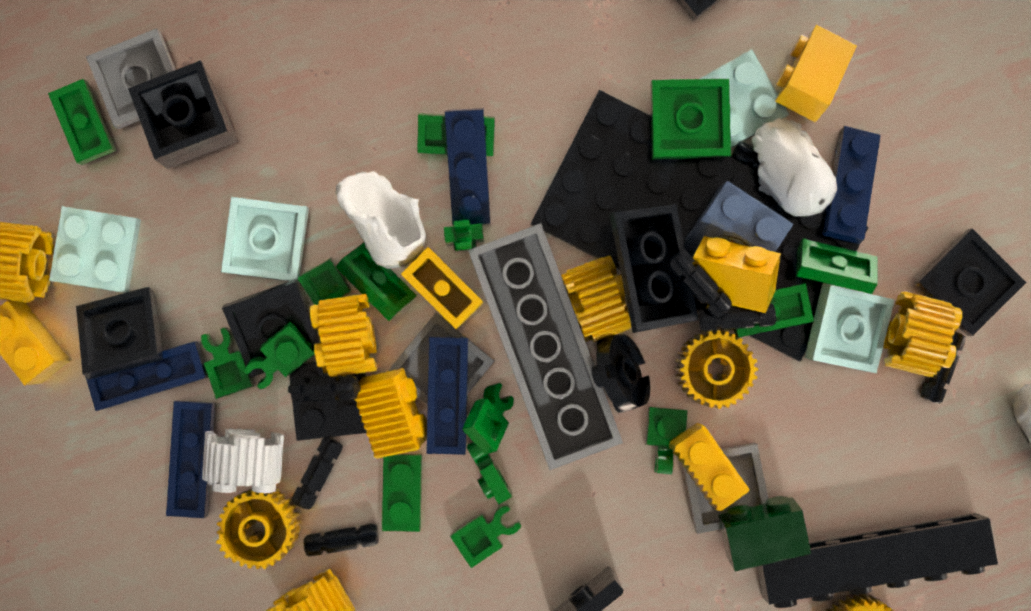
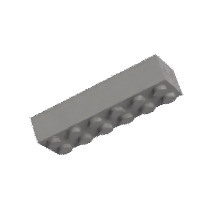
[468,223,623,470]

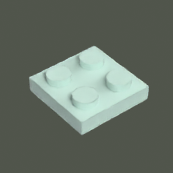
[700,49,789,148]
[221,197,309,282]
[49,206,141,293]
[804,283,895,374]

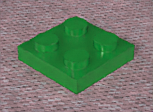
[650,79,731,159]

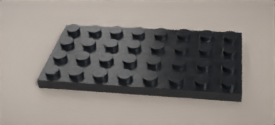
[530,90,869,362]

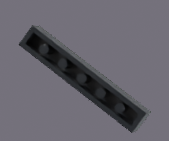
[757,513,998,608]

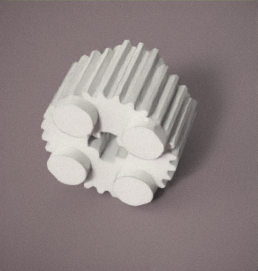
[202,428,284,493]

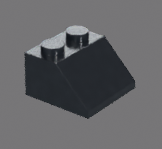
[128,60,238,169]

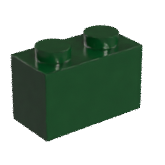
[718,496,811,572]

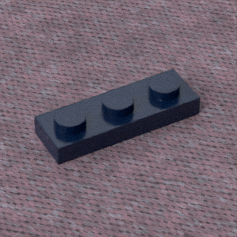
[445,108,491,226]
[822,126,881,244]
[426,337,469,455]
[85,341,209,411]
[166,400,215,518]

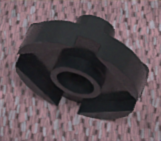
[592,334,650,413]

